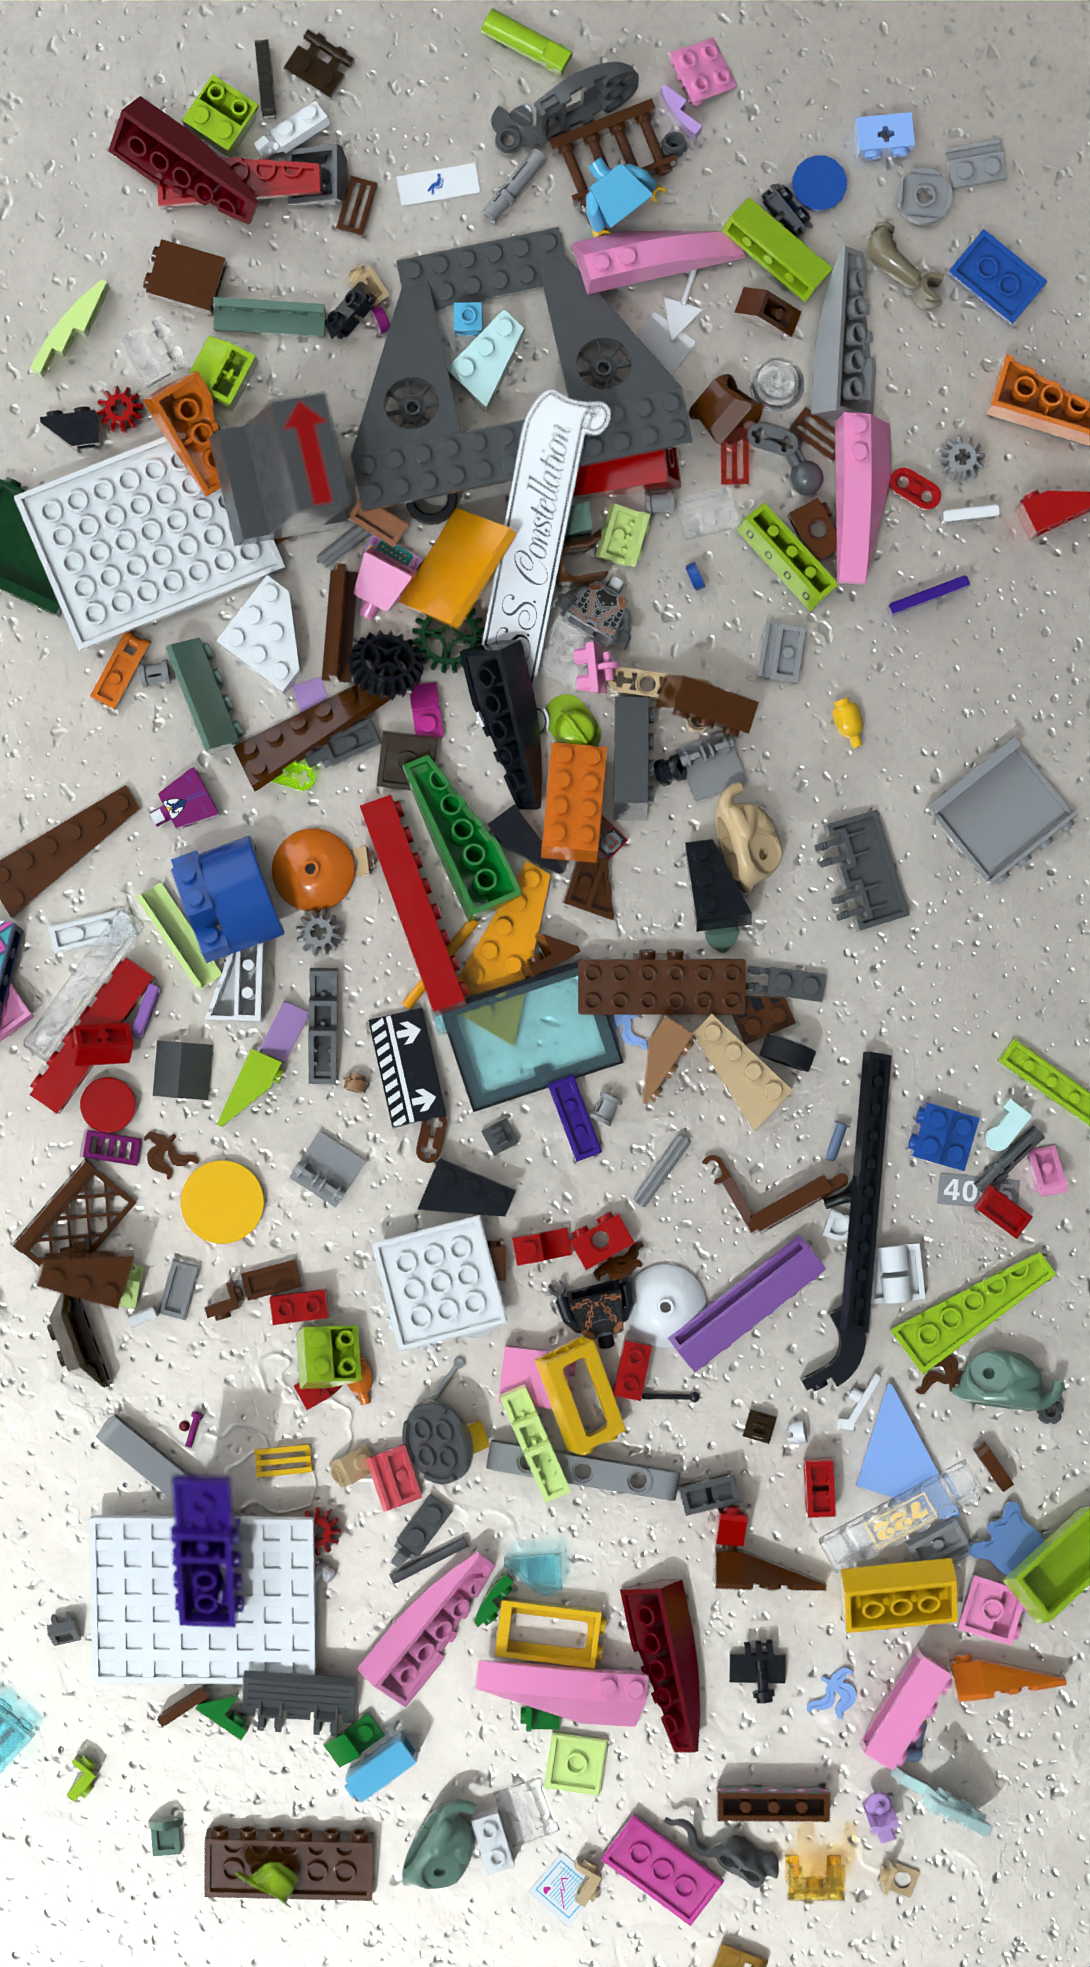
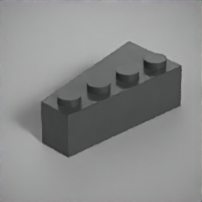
[613,697,654,820]

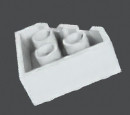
[216,575,302,695]

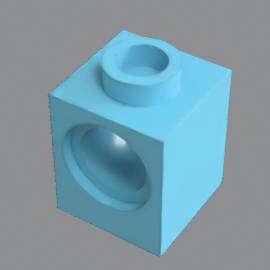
[454,302,482,337]

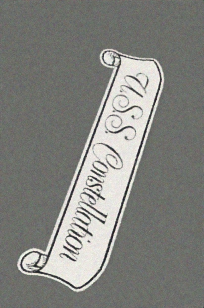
[476,390,610,736]

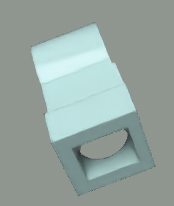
[984,1098,1032,1151]

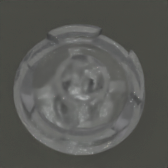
[749,357,805,412]

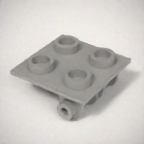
[676,732,747,801]
[289,1131,366,1208]

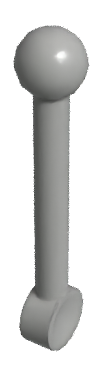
[427,1358,465,1401]

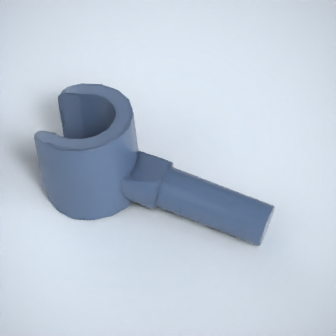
[906,1724,927,1762]

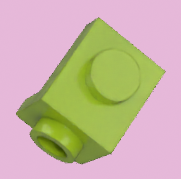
[66,1754,99,1802]

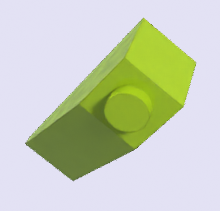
[216,1048,285,1127]

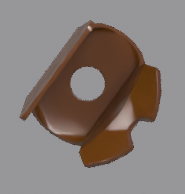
[689,374,763,445]
[556,528,608,587]

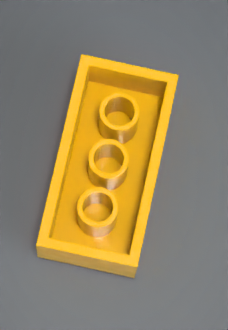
[840,1558,958,1633]

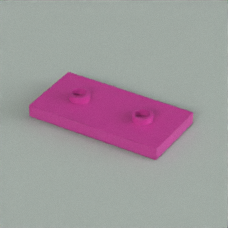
[601,1813,724,1927]

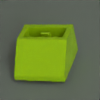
[182,74,259,158]
[188,336,258,410]
[296,1325,362,1389]

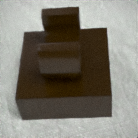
[742,1409,777,1444]

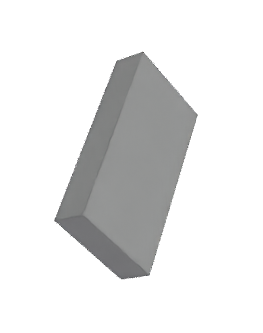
[158,1259,200,1320]

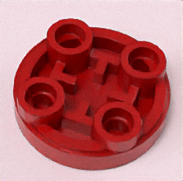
[80,1077,137,1133]

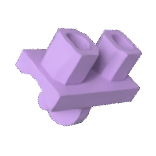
[862,1792,900,1843]

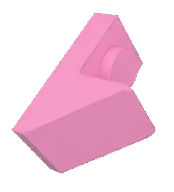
[1028,1145,1068,1197]

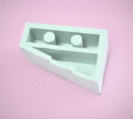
[447,309,524,413]

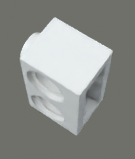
[471,1807,515,1875]

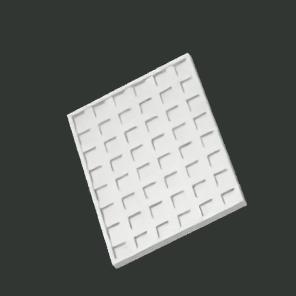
[90,1515,316,1684]

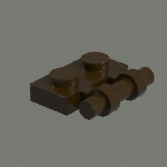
[283,29,355,100]

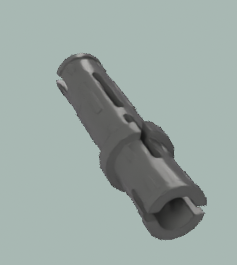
[973,1125,1045,1194]

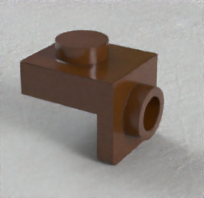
[204,1280,244,1321]

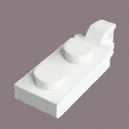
[254,101,331,159]

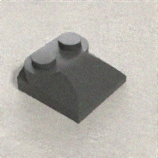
[288,144,347,206]

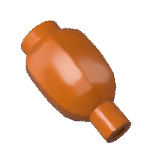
[348,1353,373,1405]

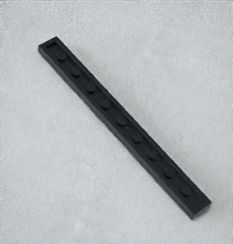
[840,1051,892,1333]

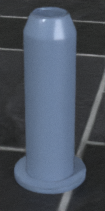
[826,1121,850,1161]

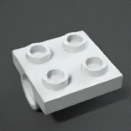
[871,1243,926,1304]

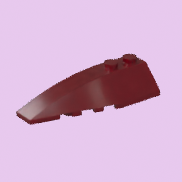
[108,96,259,225]
[620,1579,700,1753]

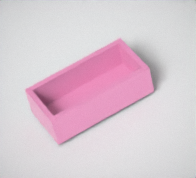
[859,1649,953,1771]

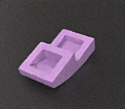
[661,84,702,141]

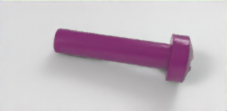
[185,1411,204,1448]

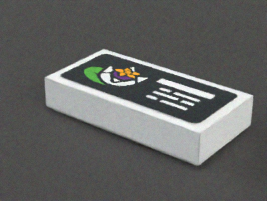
[940,504,999,525]

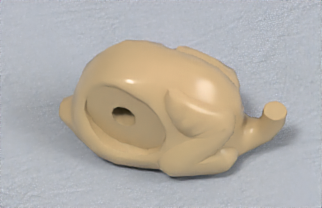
[714,782,783,894]

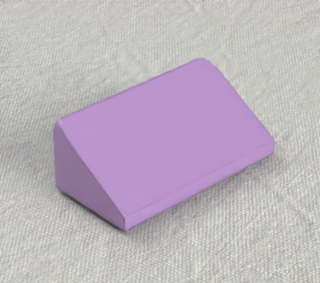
[259,1001,309,1063]

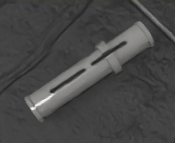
[481,148,547,223]

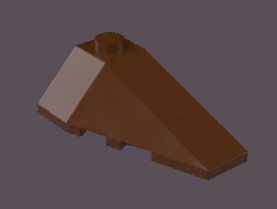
[713,1545,826,1591]

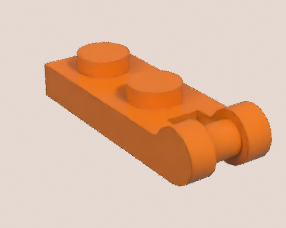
[90,631,152,710]

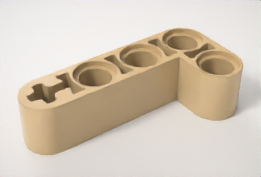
[607,667,714,734]

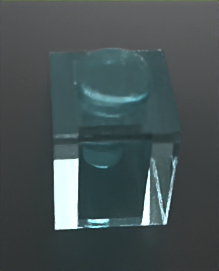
[504,1553,562,1596]

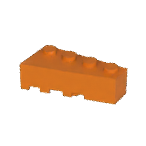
[987,353,1090,446]

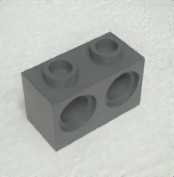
[678,1472,740,1516]

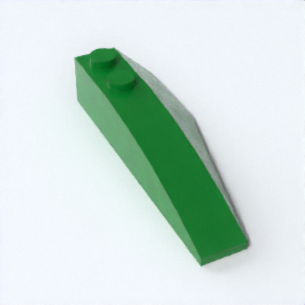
[402,755,523,922]

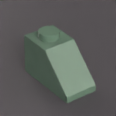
[564,502,592,539]

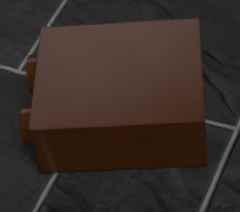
[143,239,227,316]

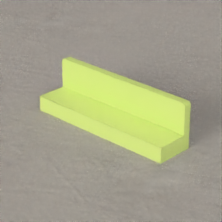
[136,882,222,990]

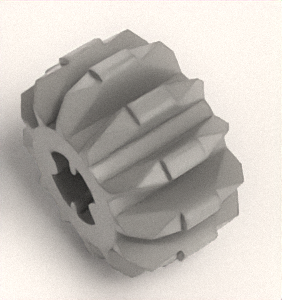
[937,435,985,483]
[296,909,343,956]

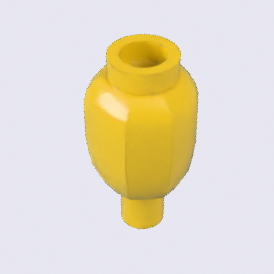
[832,697,863,749]

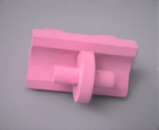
[573,642,620,694]

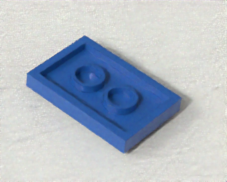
[947,229,1048,326]

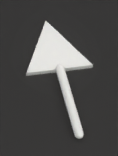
[664,269,703,342]

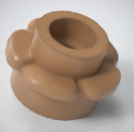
[343,1073,370,1094]

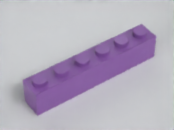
[668,1235,826,1373]

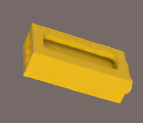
[534,1336,626,1455]
[495,1597,606,1669]

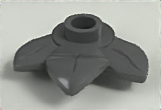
[491,104,539,155]

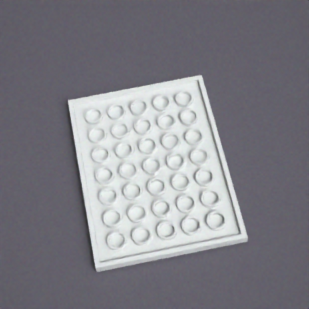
[14,415,285,652]

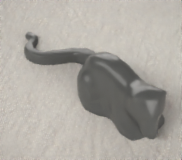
[664,1817,779,1888]

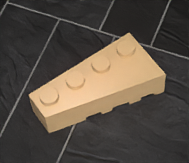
[692,1014,793,1131]

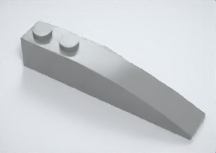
[811,246,876,420]

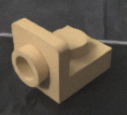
[344,264,390,305]

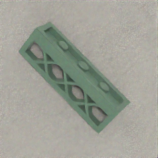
[213,297,326,338]

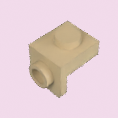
[329,1444,372,1488]
[574,1858,602,1907]

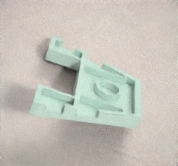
[890,1766,993,1837]

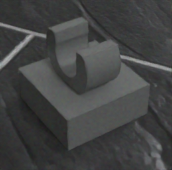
[481,1118,519,1156]
[47,1611,81,1646]

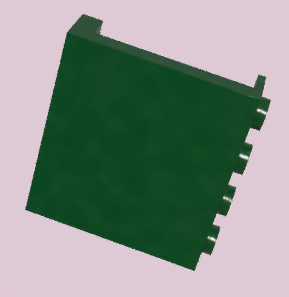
[0,477,62,618]

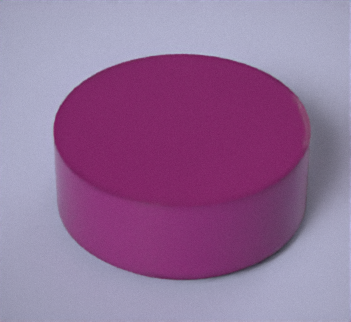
[370,305,390,335]

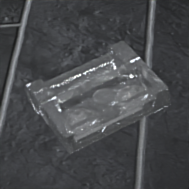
[494,1777,560,1848]

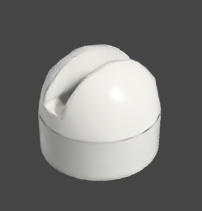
[786,1421,808,1444]

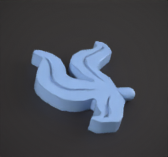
[609,1015,647,1050]
[807,1667,856,1719]

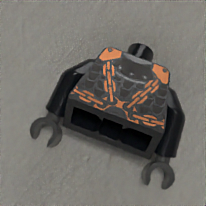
[548,1271,635,1349]

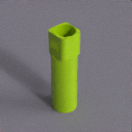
[480,8,572,76]

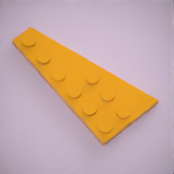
[457,861,551,1046]

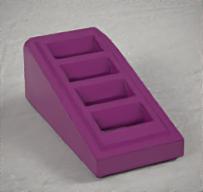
[80,1129,142,1166]

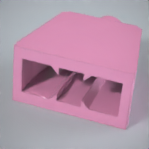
[353,547,418,619]

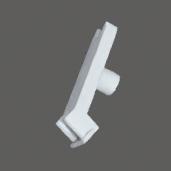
[837,1372,882,1431]

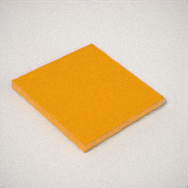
[398,508,517,629]

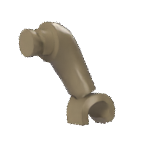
[866,222,944,310]

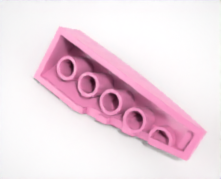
[572,231,746,295]
[835,412,891,584]
[357,1552,496,1707]
[475,1660,649,1727]

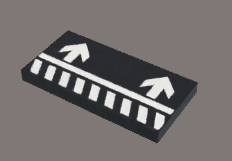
[368,1008,447,1129]

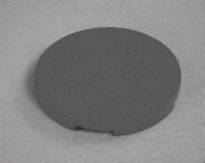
[402,1401,473,1484]

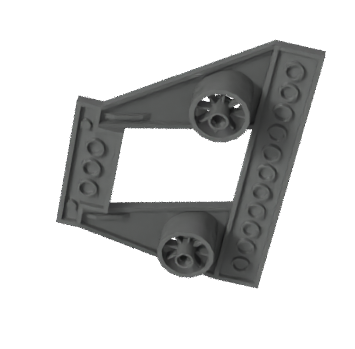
[351,227,693,512]

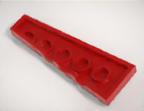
[157,157,323,208]

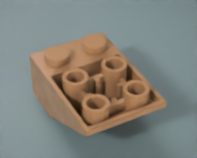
[642,1016,695,1105]

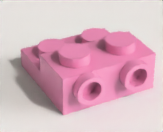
[957,1574,1027,1646]

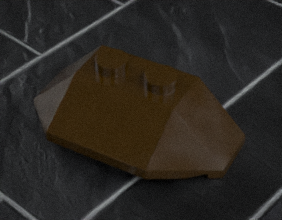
[47,1293,112,1388]

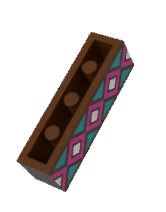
[716,1787,830,1822]

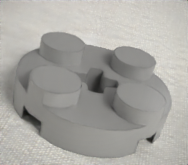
[896,168,953,225]

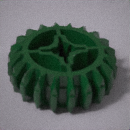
[412,608,485,674]

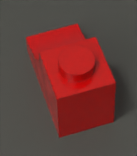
[512,1227,572,1266]

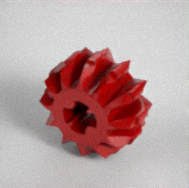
[97,386,144,434]
[304,1507,342,1555]

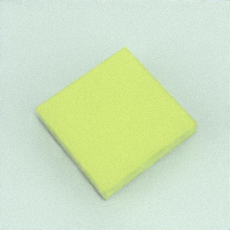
[544,1731,607,1796]

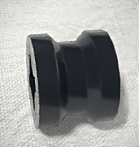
[654,754,687,787]

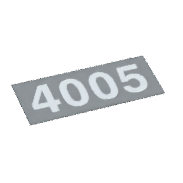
[937,1173,1020,1207]

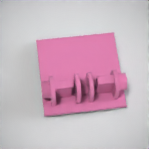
[669,38,738,107]

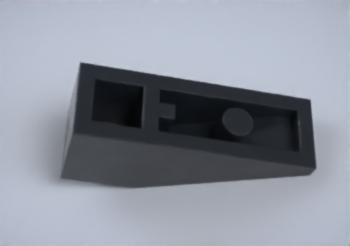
[488,804,564,876]

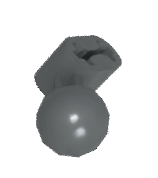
[747,422,824,496]

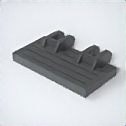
[814,809,910,932]
[243,1670,356,1736]

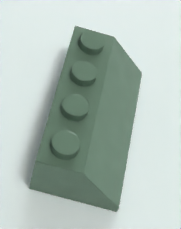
[165,638,243,756]

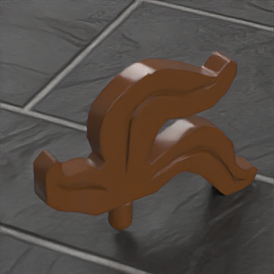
[144,1132,199,1180]
[593,1241,644,1281]
[915,1354,964,1394]

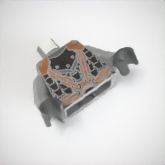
[551,577,631,650]

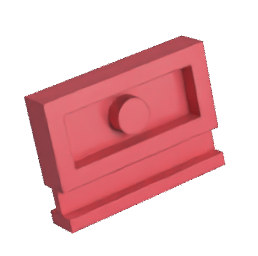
[366,1445,423,1512]

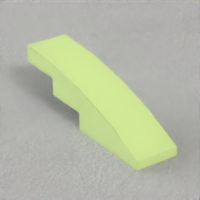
[30,279,110,378]
[499,1384,571,1503]

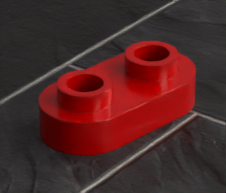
[889,467,941,511]

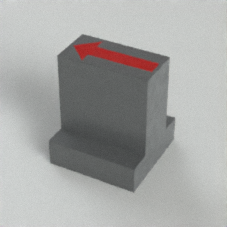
[209,392,351,546]

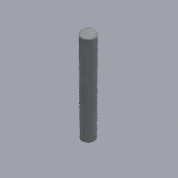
[389,1536,469,1584]

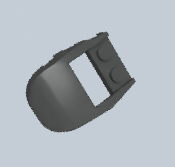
[533,62,639,146]

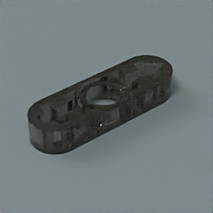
[255,39,277,121]

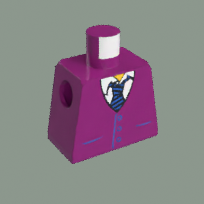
[149,767,221,830]

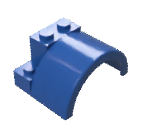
[171,836,285,963]

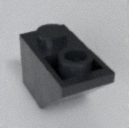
[40,406,102,451]

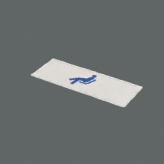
[397,163,480,206]

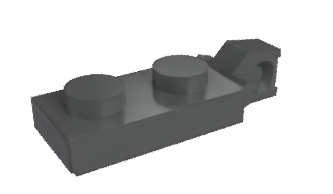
[305,718,382,768]
[391,1494,452,1569]

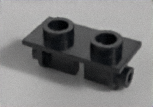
[761,184,813,238]
[325,282,377,339]

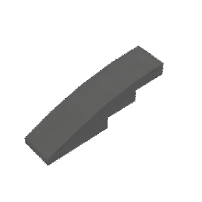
[308,968,338,1084]

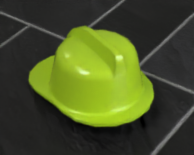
[545,694,601,746]
[235,1862,298,1908]

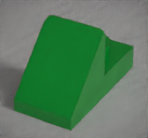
[195,1693,249,1741]
[323,1711,385,1768]

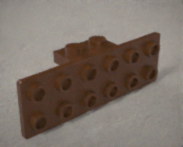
[578,949,746,1015]

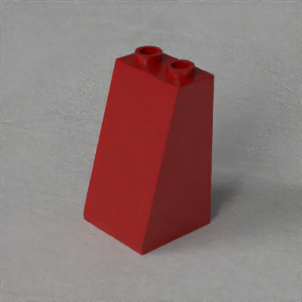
[572,447,681,500]

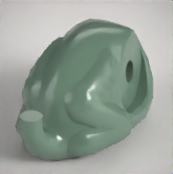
[951,1350,1064,1411]
[402,1800,476,1889]

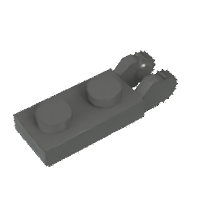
[746,966,826,1002]

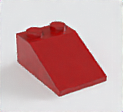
[1015,490,1090,540]

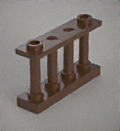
[549,98,676,208]

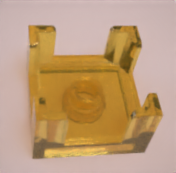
[785,1855,845,1901]

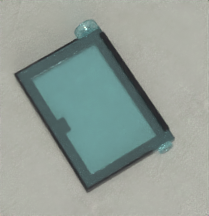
[431,957,624,1112]

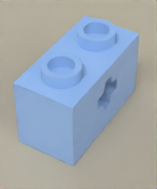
[854,112,915,160]

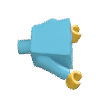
[586,157,666,238]

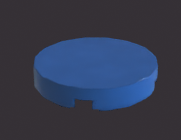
[792,155,847,212]

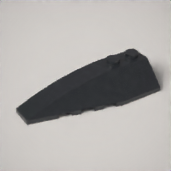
[459,640,542,810]

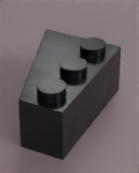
[685,839,752,932]
[417,1158,516,1217]

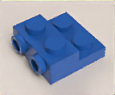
[907,1102,980,1171]

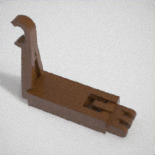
[702,1155,848,1235]

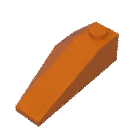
[142,371,221,497]
[949,1653,1067,1702]

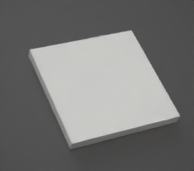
[371,1215,508,1352]

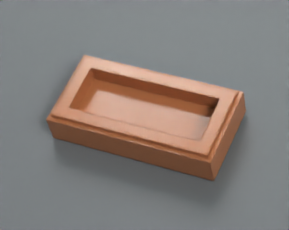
[347,498,409,548]

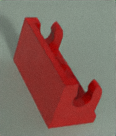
[72,1023,134,1066]

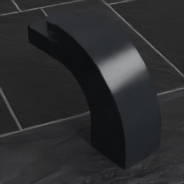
[800,1305,866,1392]

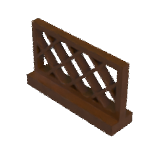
[322,563,359,683]
[13,1158,137,1267]

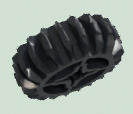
[348,630,424,701]

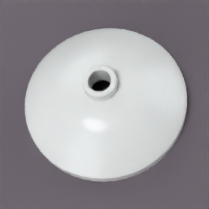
[626,1264,707,1348]

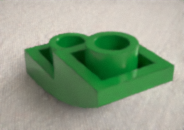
[474,1571,514,1627]

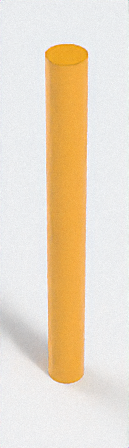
[402,920,479,1010]

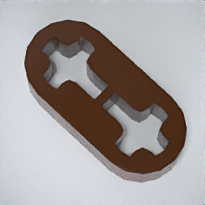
[416,1117,447,1163]
[973,1441,1014,1492]

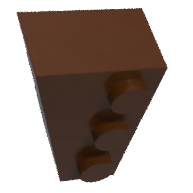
[655,675,759,737]
[36,1250,135,1309]

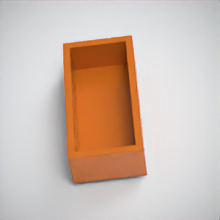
[541,742,607,863]

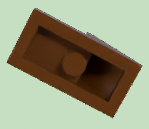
[521,934,581,978]

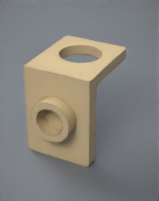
[350,845,375,877]
[877,1859,920,1898]

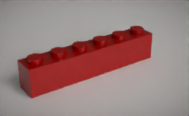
[30,958,156,1114]

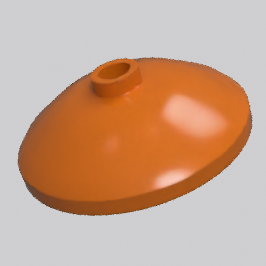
[272,828,355,912]

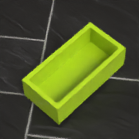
[1003,1506,1090,1624]

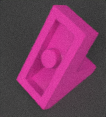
[410,682,444,738]

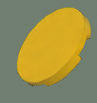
[180,1160,264,1244]

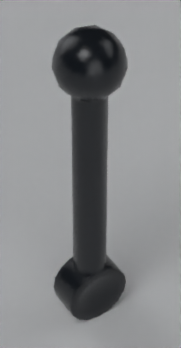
[641,1392,700,1403]

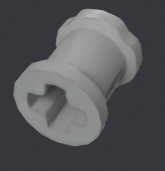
[644,488,675,516]
[139,659,171,688]
[589,1091,623,1126]

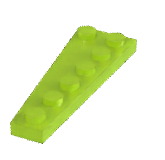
[889,1251,1056,1374]

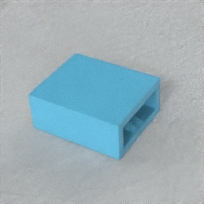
[344,1731,418,1803]

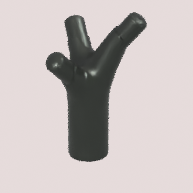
[823,1180,852,1209]

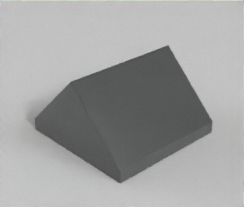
[153,1040,213,1100]

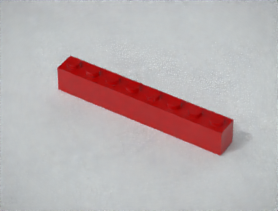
[360,794,469,1017]

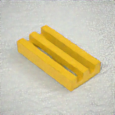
[254,1444,313,1478]

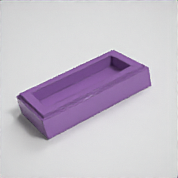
[131,983,162,1039]

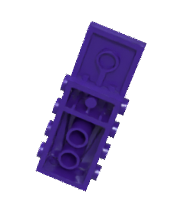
[170,1475,244,1628]

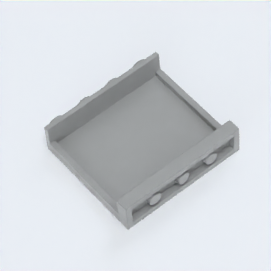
[926,736,1078,886]

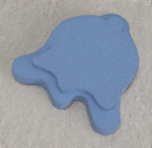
[968,1501,1044,1576]

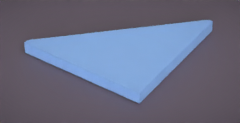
[856,1383,960,1518]

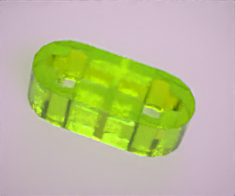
[271,762,316,792]

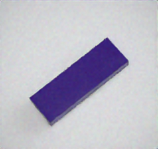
[887,575,971,617]
[547,1074,602,1162]

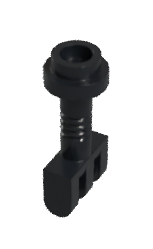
[744,1639,775,1704]

